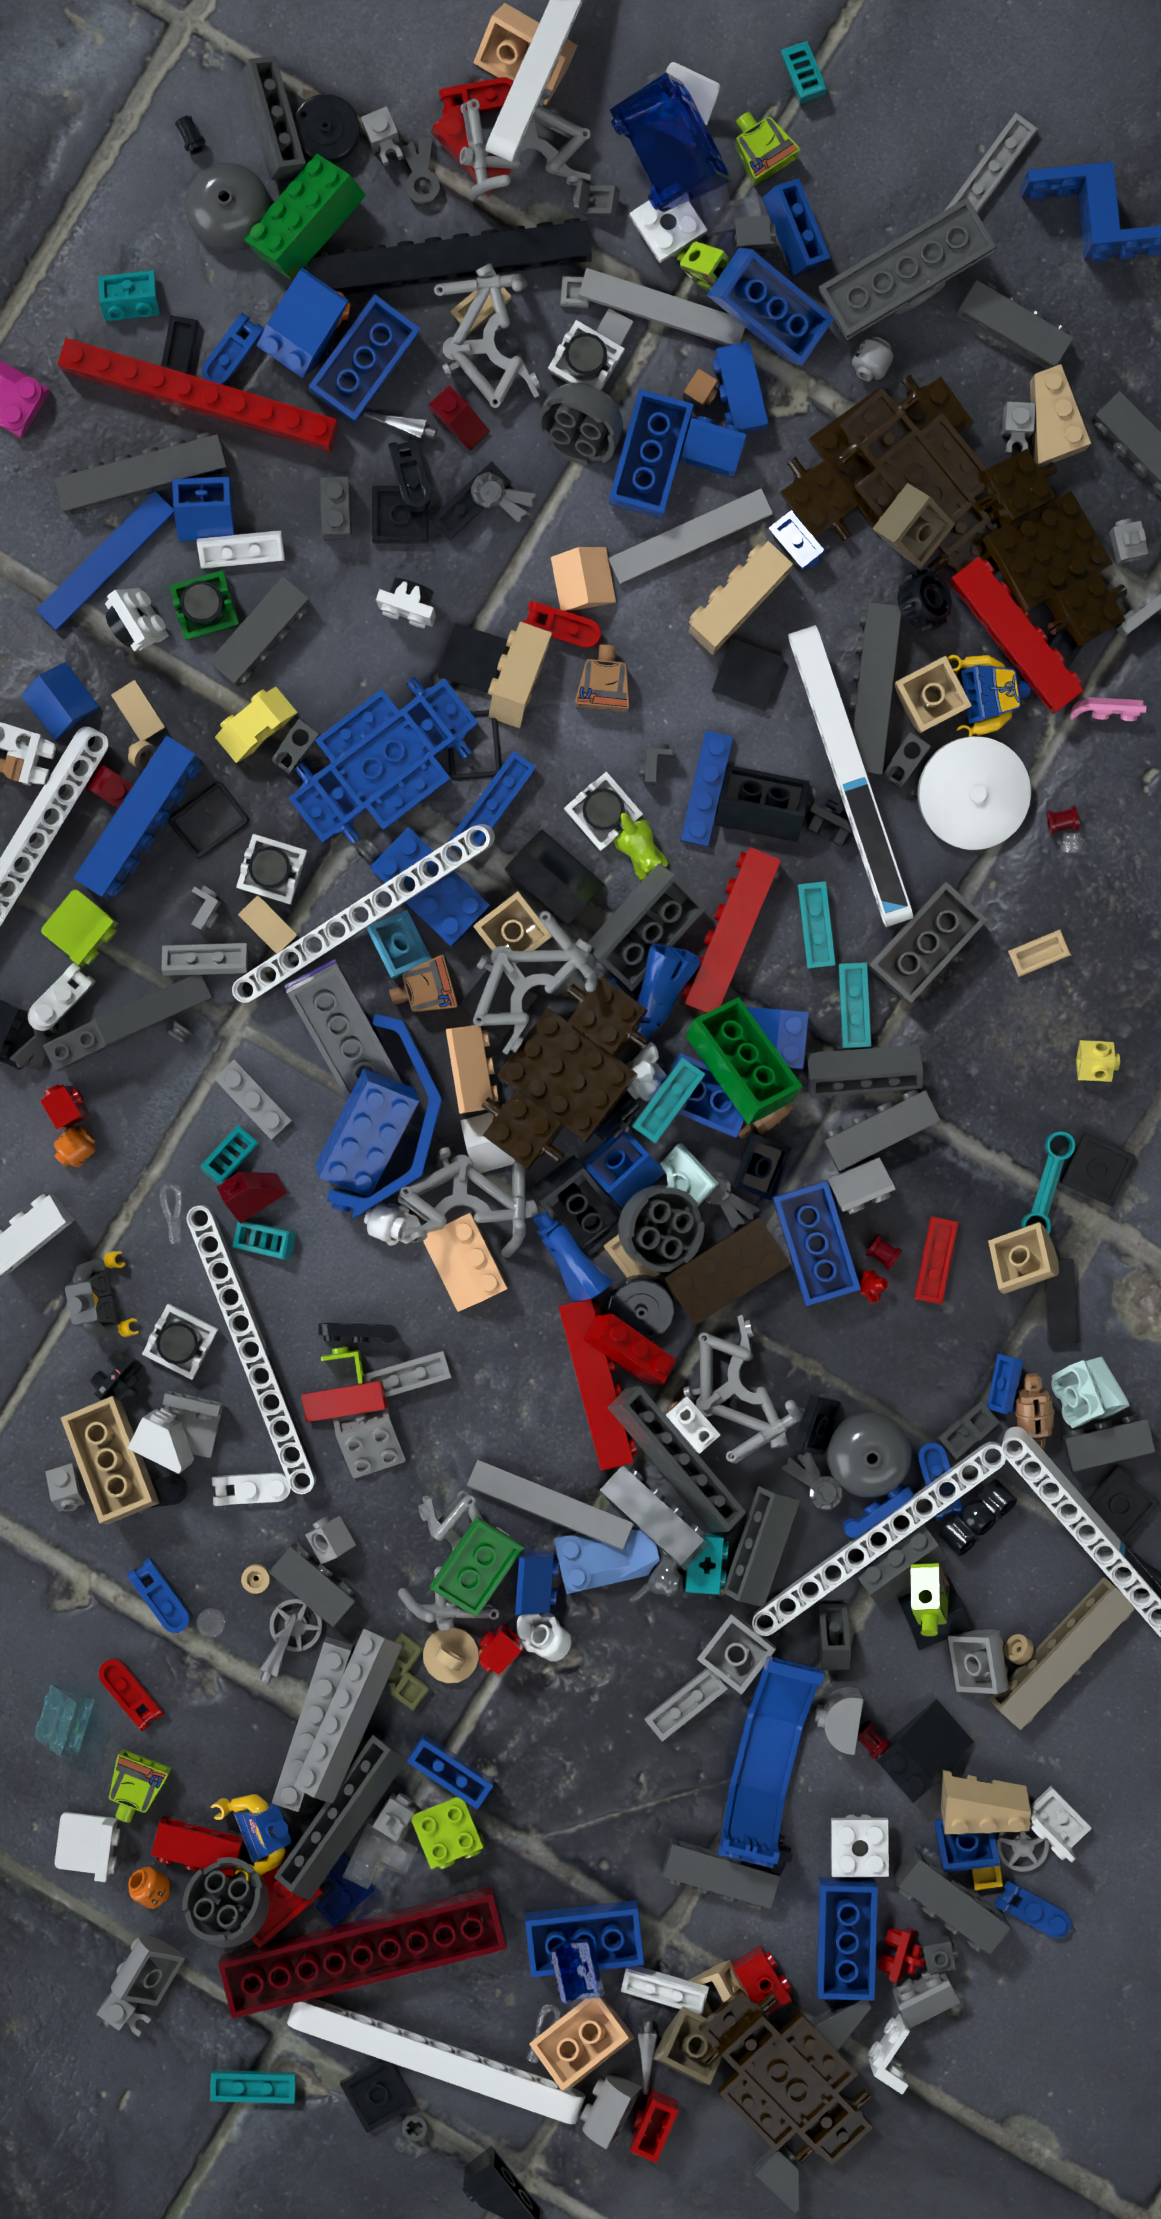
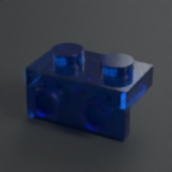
[551,1938,605,2005]

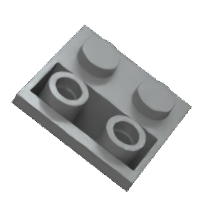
[826,1157,896,1214]
[892,1968,960,2028]

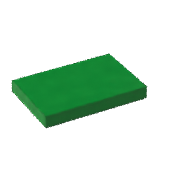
[429,1516,524,1617]

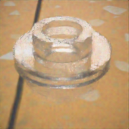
[1057,832,1086,853]

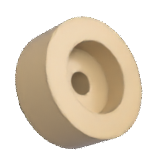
[128,740,157,771]
[241,1564,271,1594]
[1004,1634,1034,1665]

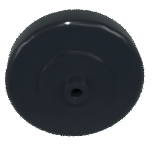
[293,94,360,164]
[607,1275,675,1341]

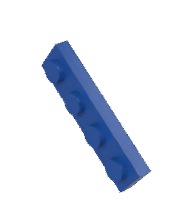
[680,730,733,847]
[447,751,536,852]

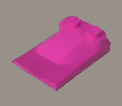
[0,360,50,439]

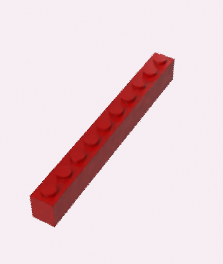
[57,338,339,453]

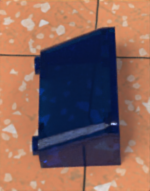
[609,72,731,212]

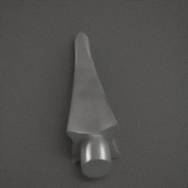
[362,411,437,443]
[259,1613,298,1683]
[637,2018,657,2095]

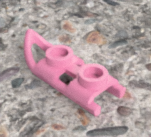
[1070,697,1147,721]

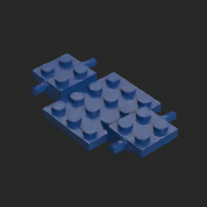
[288,676,479,845]

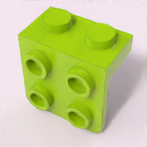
[41,890,119,967]
[411,1796,485,1869]

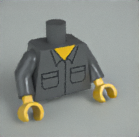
[65,1251,139,1338]

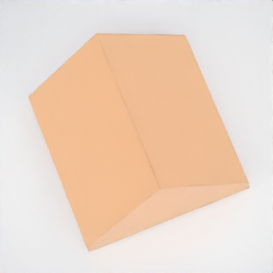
[551,547,616,612]

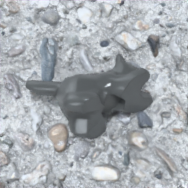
[629,1545,685,1603]

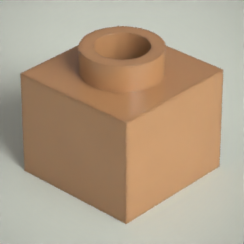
[682,368,719,410]

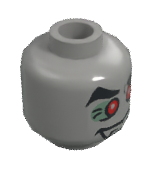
[852,337,893,381]

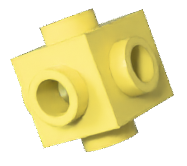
[1076,1040,1120,1082]

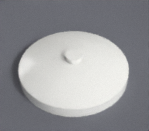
[918,736,1031,850]

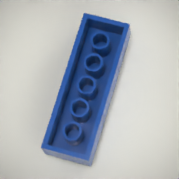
[73,735,202,900]

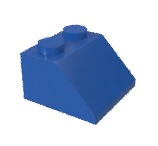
[581,1131,665,1209]
[515,1550,559,1615]

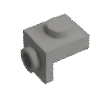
[191,885,221,931]
[45,1463,85,1511]

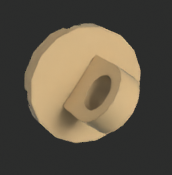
[423,1626,479,1683]

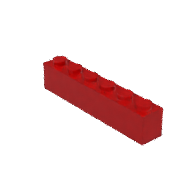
[949,557,1084,715]
[681,847,781,1013]
[558,1299,637,1471]

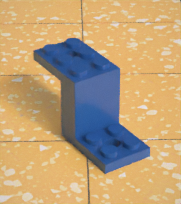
[1020,162,1161,262]

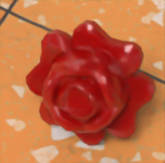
[859,1269,888,1303]

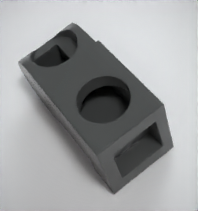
[271,719,322,775]
[882,732,931,788]

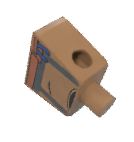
[575,645,629,712]
[389,955,458,1013]

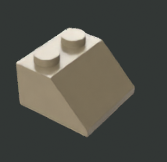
[873,483,955,569]
[653,2007,722,2085]

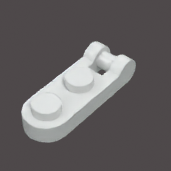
[28,963,96,1031]
[212,1473,291,1506]

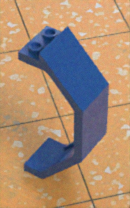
[327,1014,444,1219]
[717,1656,825,1868]

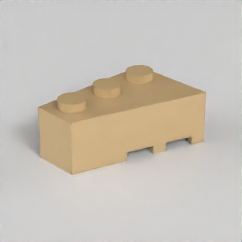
[1030,364,1091,468]
[488,622,552,728]
[941,1770,1031,1834]

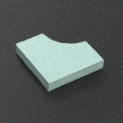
[660,1143,719,1222]

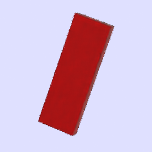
[914,1216,959,1304]
[301,1380,388,1422]

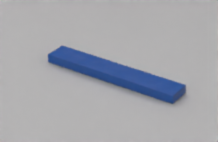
[36,491,174,631]

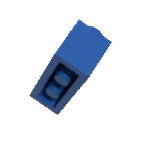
[762,178,831,277]
[711,341,768,434]
[407,1733,494,1810]

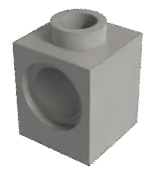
[305,1516,356,1564]

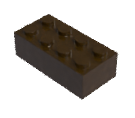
[664,1216,790,1325]

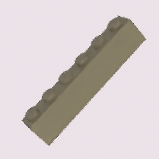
[989,1577,1135,1730]

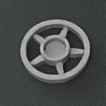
[270,1598,323,1652]
[996,1823,1049,1872]

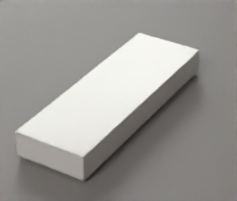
[197,530,285,569]
[621,1966,709,2015]

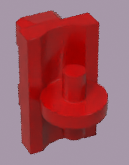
[877,1927,926,1983]

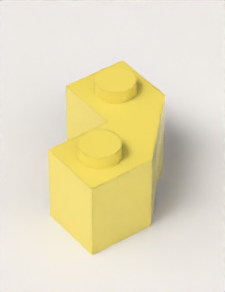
[215,687,298,763]

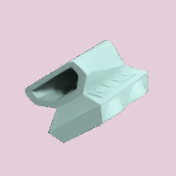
[1052,1356,1130,1428]

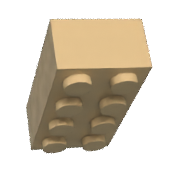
[688,541,793,655]
[61,1396,159,1525]

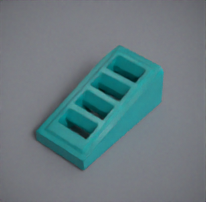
[780,41,827,105]
[200,1125,259,1186]
[232,1221,296,1259]

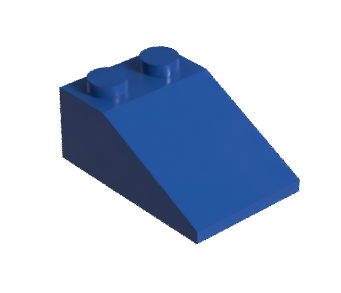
[257,268,349,378]
[746,1007,809,1069]
[668,1053,744,1138]

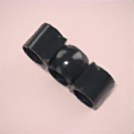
[939,1479,1017,1556]

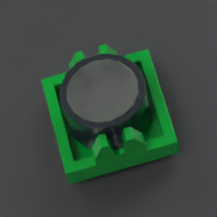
[169,570,240,641]

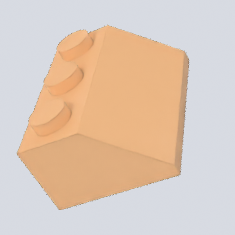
[473,3,578,105]
[446,1025,499,1114]
[423,1212,508,1312]
[529,1991,635,2091]

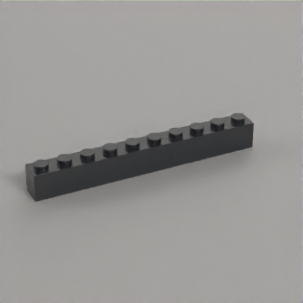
[308,218,592,295]

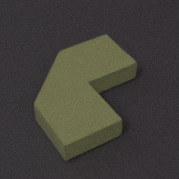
[389,1631,430,1711]

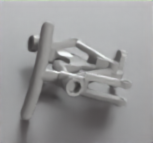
[459,88,591,201]
[434,263,542,408]
[473,911,599,1055]
[398,1147,538,1258]
[683,1315,806,1464]
[398,1491,509,1630]

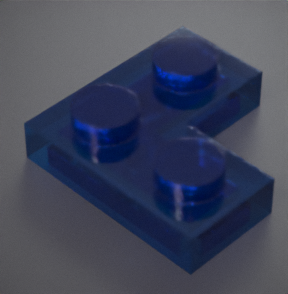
[315,1852,376,1928]

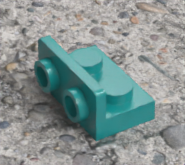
[98,270,160,321]

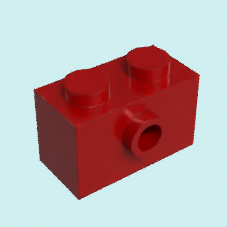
[39,1084,90,1130]
[478,1622,523,1675]
[732,1945,793,2015]
[630,2089,679,2163]

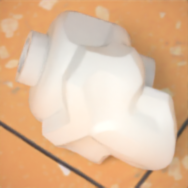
[626,1042,667,1101]
[364,1202,421,1246]
[517,1613,572,1661]

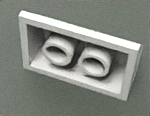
[0,1194,75,1276]
[128,1408,194,1474]

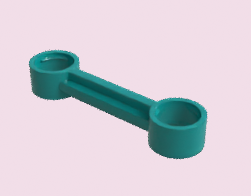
[1021,1131,1075,1234]

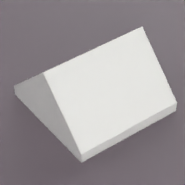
[460,1113,515,1173]

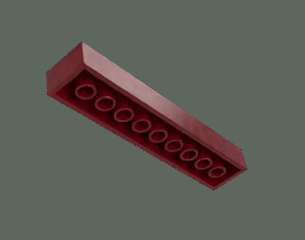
[218,1886,507,2019]

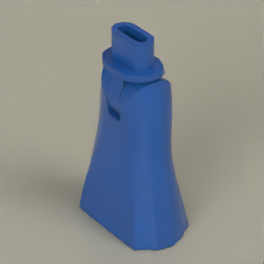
[637,943,701,1039]
[533,1212,613,1302]

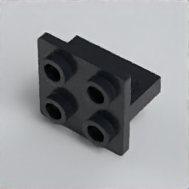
[0,1000,35,1070]

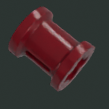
[1046,806,1080,836]
[865,1234,902,1270]
[857,1721,890,1759]

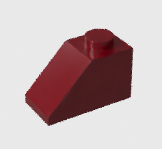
[429,384,490,451]
[85,763,134,809]
[216,1172,287,1224]

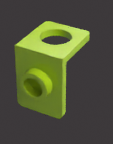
[321,1346,364,1384]

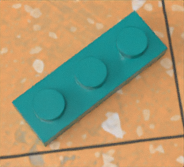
[797,881,836,969]
[838,963,871,1048]
[632,1057,705,1143]
[210,2070,296,2104]

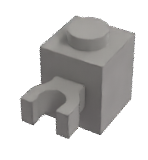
[361,106,404,167]
[1001,402,1036,454]
[1109,519,1149,565]
[373,1792,416,1842]
[97,1991,153,2037]

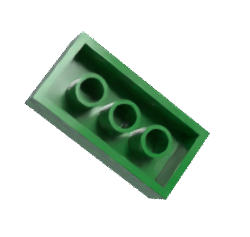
[243,154,366,281]
[685,997,803,1125]

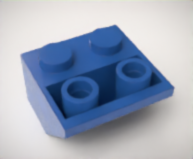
[680,416,746,478]
[172,477,235,542]

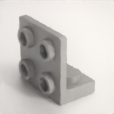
[162,1391,224,1458]
[333,1404,406,1478]

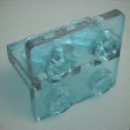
[35,1685,95,1757]

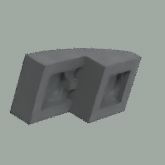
[936,1401,1000,1460]

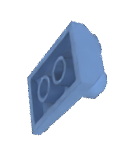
[554,1521,660,1594]

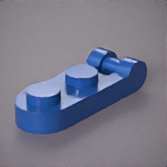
[202,312,265,385]
[918,1442,963,1521]
[843,1484,914,1538]
[127,1557,190,1633]
[994,1879,1071,1938]

